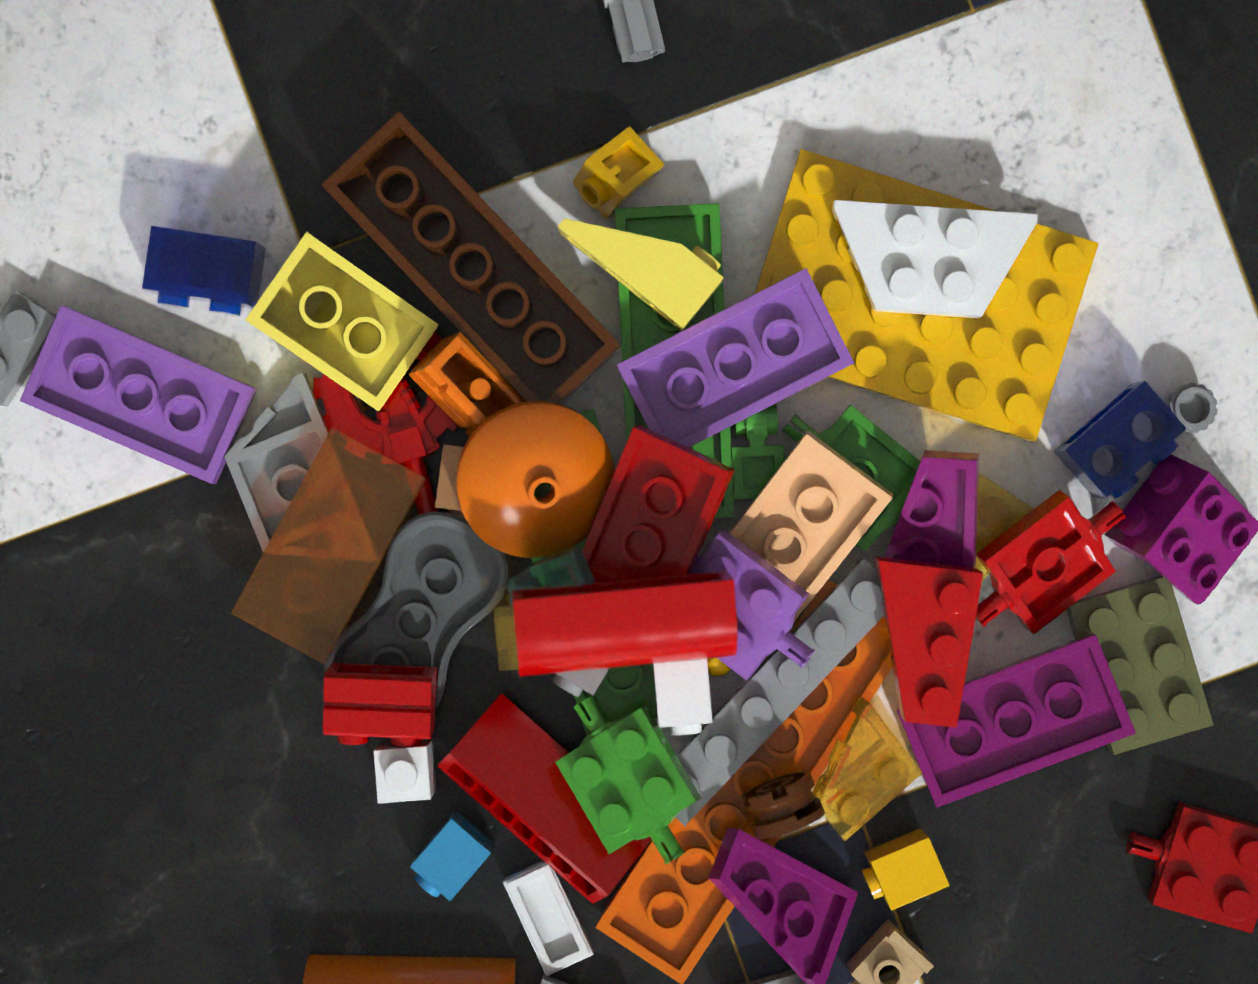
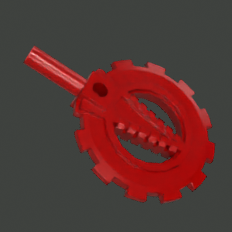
[313,321,458,515]

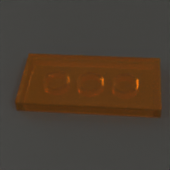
[231,428,427,664]

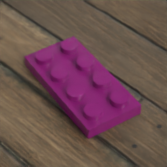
[897,632,1136,808]

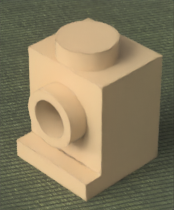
[846,919,934,984]

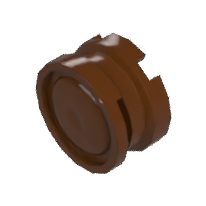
[740,771,825,839]

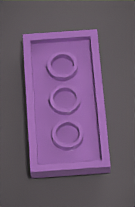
[616,268,854,448]
[20,305,257,484]

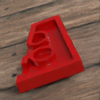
[874,556,983,728]

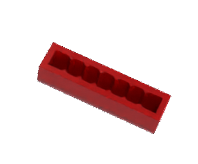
[511,570,738,677]
[437,693,652,904]

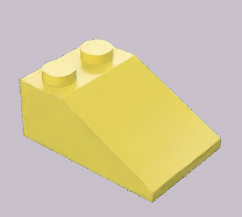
[245,232,439,411]

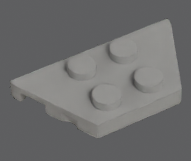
[224,372,381,562]

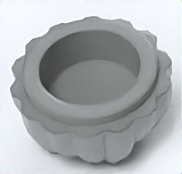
[1166,382,1218,433]

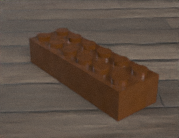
[321,111,620,405]

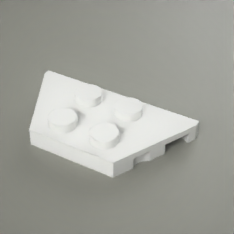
[832,200,1038,318]

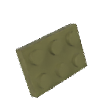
[1066,575,1214,755]

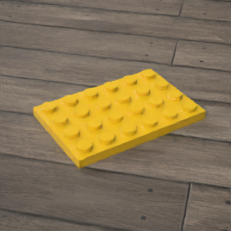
[754,149,1099,442]

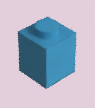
[410,810,495,901]

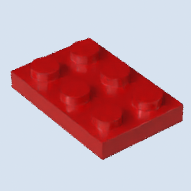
[574,425,735,582]

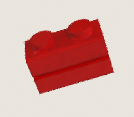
[323,663,437,747]

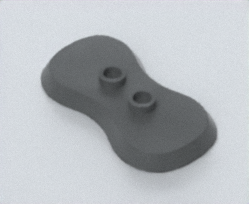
[324,512,508,709]

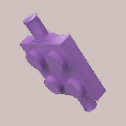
[690,530,815,680]

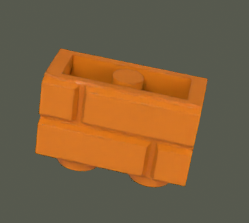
[408,332,526,437]

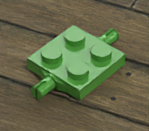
[782,405,921,552]
[555,696,701,865]

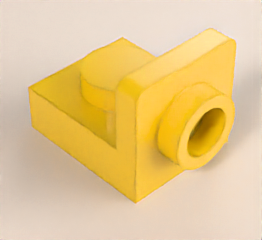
[573,126,665,219]

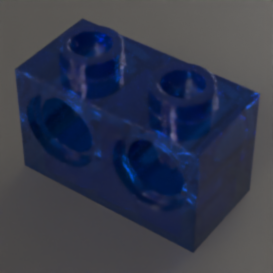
[1054,381,1187,499]

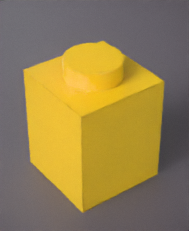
[861,828,950,911]

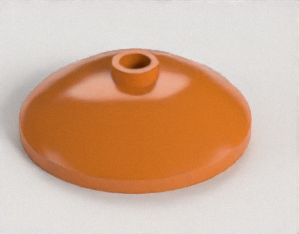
[456,401,615,558]

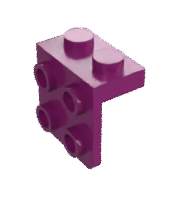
[1104,453,1258,604]

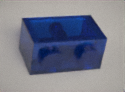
[142,226,266,316]

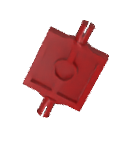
[976,490,1126,635]
[1126,802,1258,934]

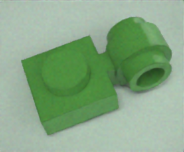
[731,403,785,500]

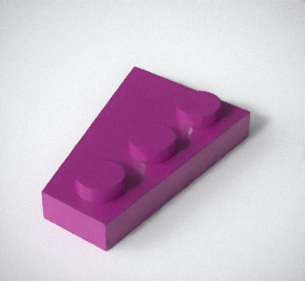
[884,450,979,568]
[708,828,858,984]

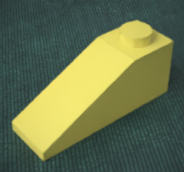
[557,218,724,332]

